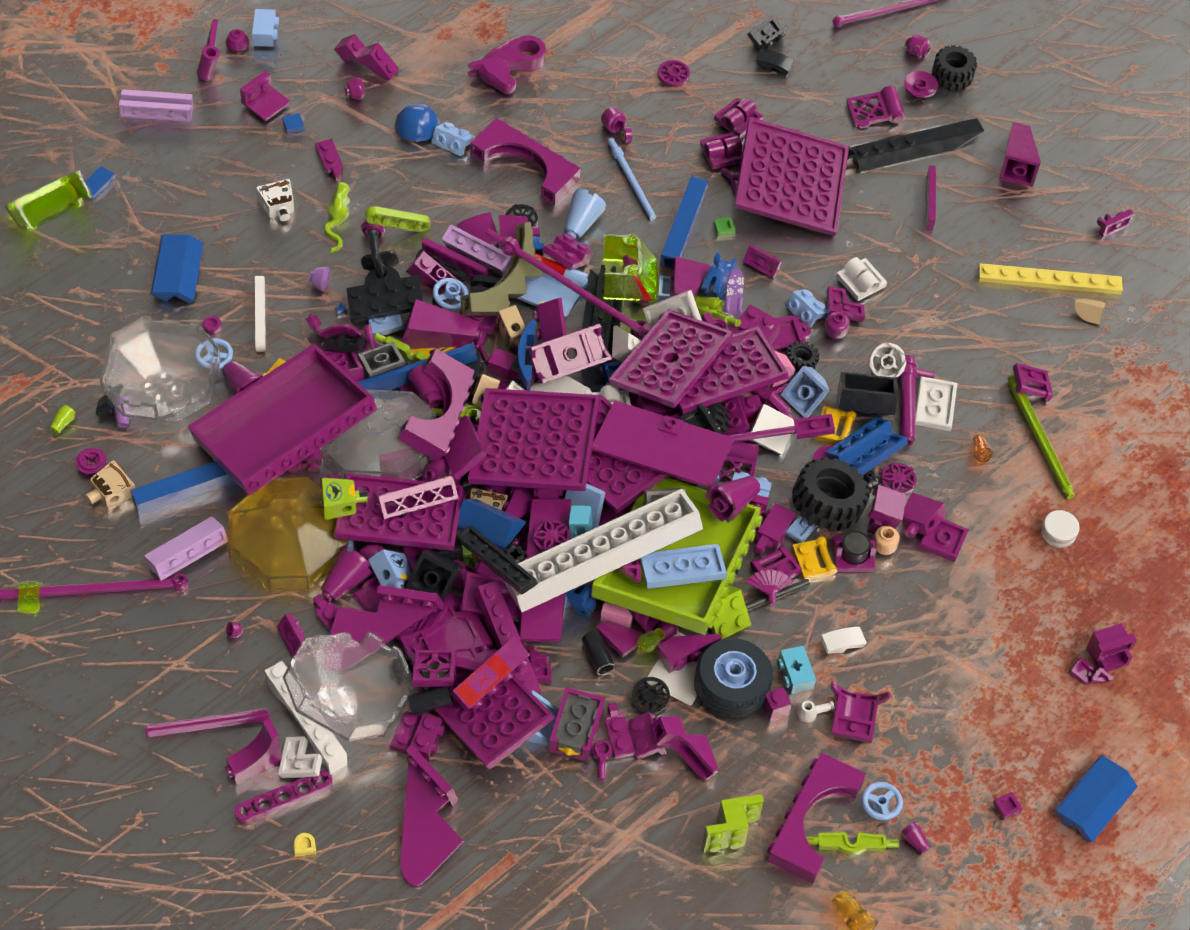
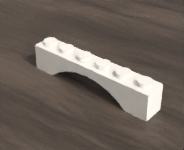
[264,661,347,774]

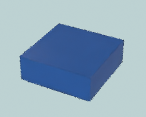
[283,113,304,134]

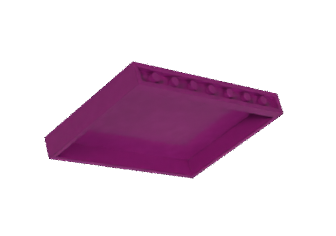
[187,344,378,496]

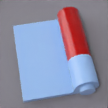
[517,253,589,319]

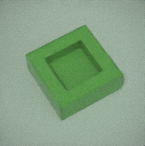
[713,217,736,237]

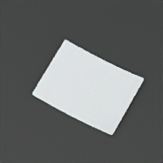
[648,631,698,705]

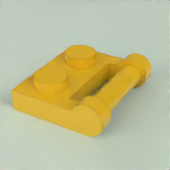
[815,406,856,445]
[792,537,837,580]

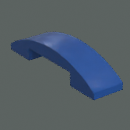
[518,320,536,391]

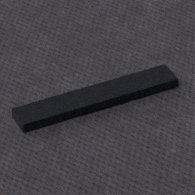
[456,525,538,595]

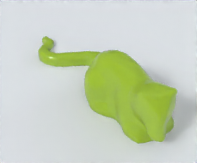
[324,182,350,254]

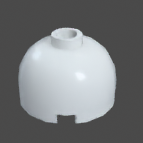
[868,343,906,378]

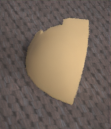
[1075,299,1105,324]

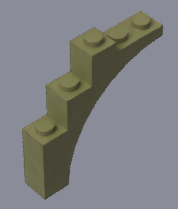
[460,222,543,316]

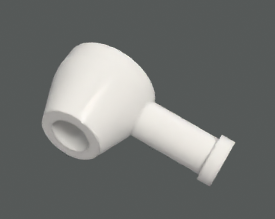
[796,701,835,723]

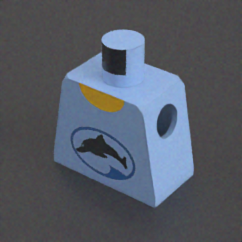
[368,550,412,589]

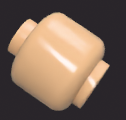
[873,526,900,555]

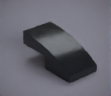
[755,48,794,75]
[321,333,365,352]

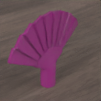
[746,569,793,606]

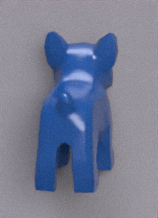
[701,253,737,300]

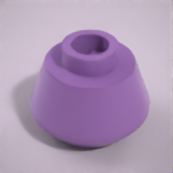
[309,267,331,291]

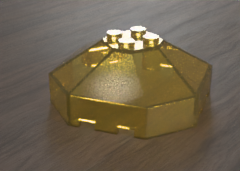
[228,477,348,591]

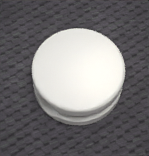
[1041,510,1079,548]

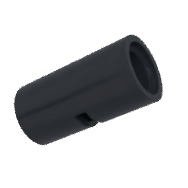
[581,630,615,675]
[408,686,454,715]

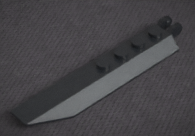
[846,118,984,173]
[581,265,626,392]

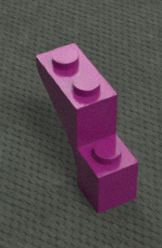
[334,34,399,81]
[650,716,719,781]

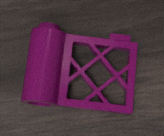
[197,19,220,81]
[847,86,905,129]
[719,442,759,482]

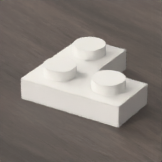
[278,736,323,778]

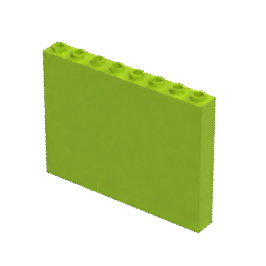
[592,478,762,635]

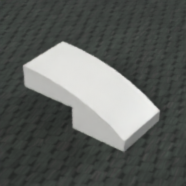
[820,627,867,654]

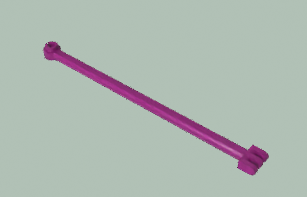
[0,573,188,600]

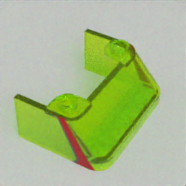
[5,171,93,232]
[603,234,659,301]

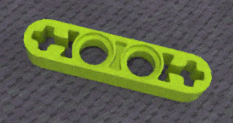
[365,206,431,232]

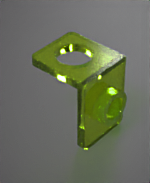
[18,581,43,612]

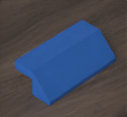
[150,234,204,304]
[825,417,908,475]
[1054,755,1138,842]

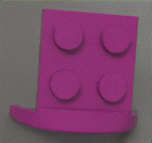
[831,680,891,743]

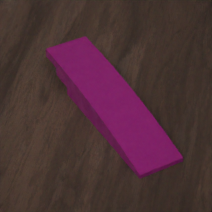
[520,499,572,642]

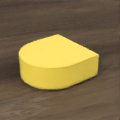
[294,833,316,857]

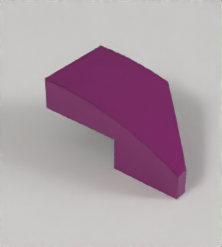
[620,558,641,583]
[530,645,552,684]
[1068,657,1113,685]

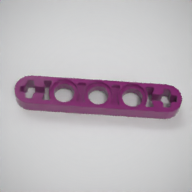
[235,770,332,824]

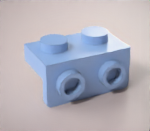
[431,122,475,156]
[785,289,828,327]

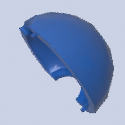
[395,104,440,142]

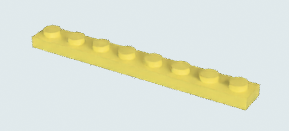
[978,263,1123,295]

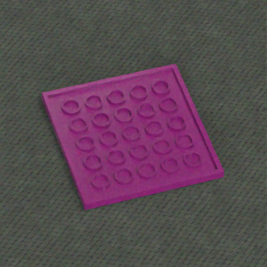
[734,117,849,236]
[468,388,600,491]

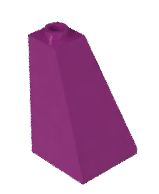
[999,122,1041,187]
[400,299,480,349]

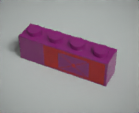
[450,637,530,712]

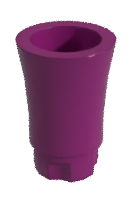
[408,365,443,409]

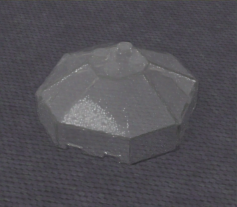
[100,316,221,423]
[320,390,437,480]
[283,632,413,741]

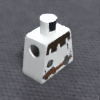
[256,179,294,221]

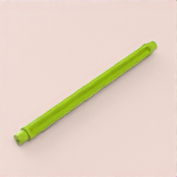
[1007,375,1075,499]

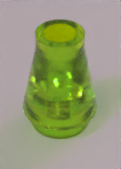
[637,628,665,653]

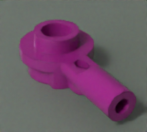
[592,740,613,781]

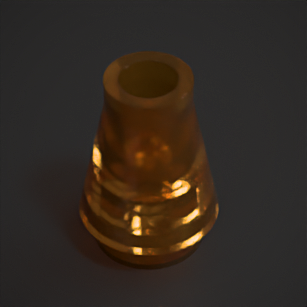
[973,434,993,462]

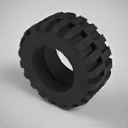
[792,458,870,531]

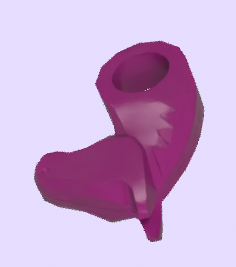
[467,35,546,95]

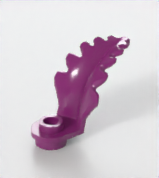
[306,314,367,345]

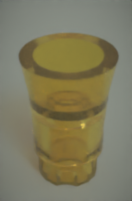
[832,889,878,930]

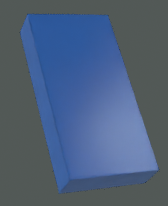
[78,166,116,200]

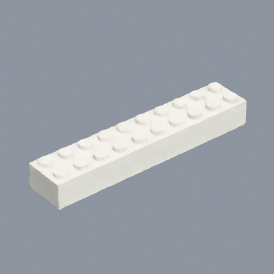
[505,489,703,612]

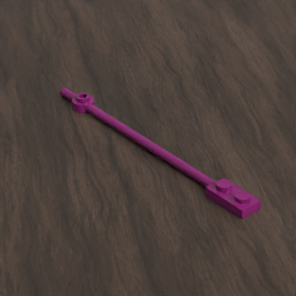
[485,228,653,341]
[728,414,835,442]

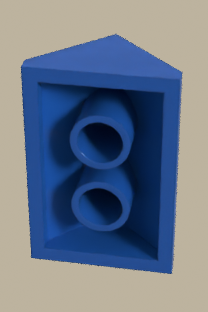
[457,499,526,550]

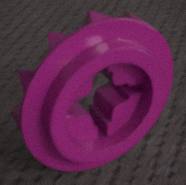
[75,448,107,476]

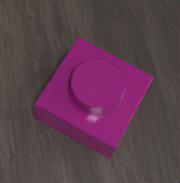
[993,792,1023,820]

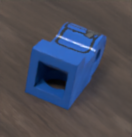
[566,583,597,618]

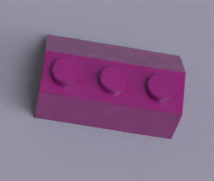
[533,298,569,356]

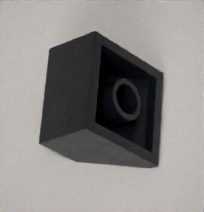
[406,548,463,602]

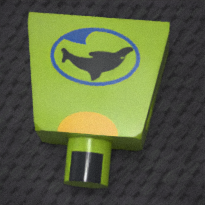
[322,478,367,520]

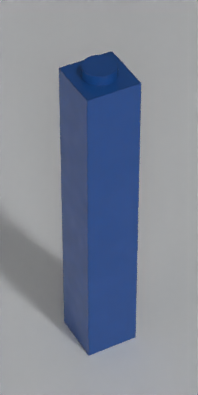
[660,176,708,269]
[131,462,236,516]

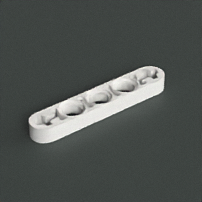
[255,276,266,352]

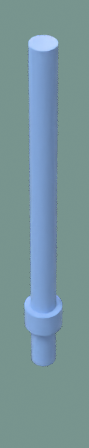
[607,138,656,220]

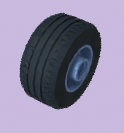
[694,638,773,718]

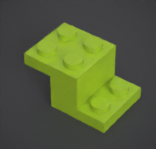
[711,585,751,639]
[702,794,764,852]

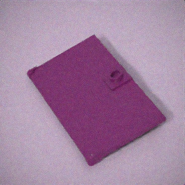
[592,401,734,488]

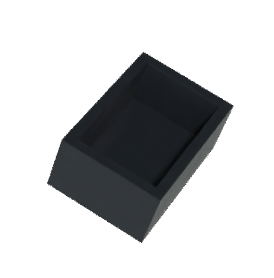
[838,372,898,416]

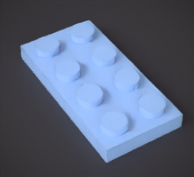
[640,544,727,589]

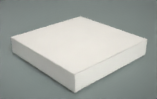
[750,404,794,455]

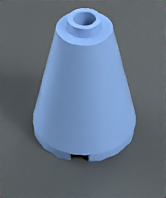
[564,189,606,239]

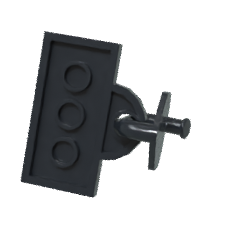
[346,230,423,323]

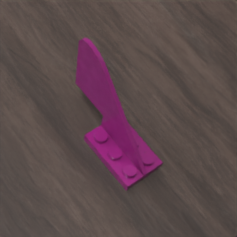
[323,585,444,671]
[400,745,464,886]

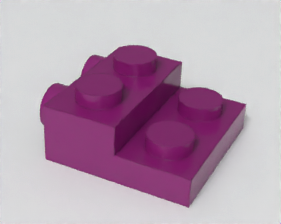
[542,234,593,270]
[390,710,446,761]

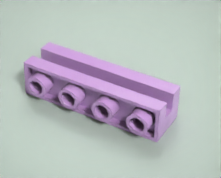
[119,89,194,122]
[441,225,512,276]
[144,516,228,581]

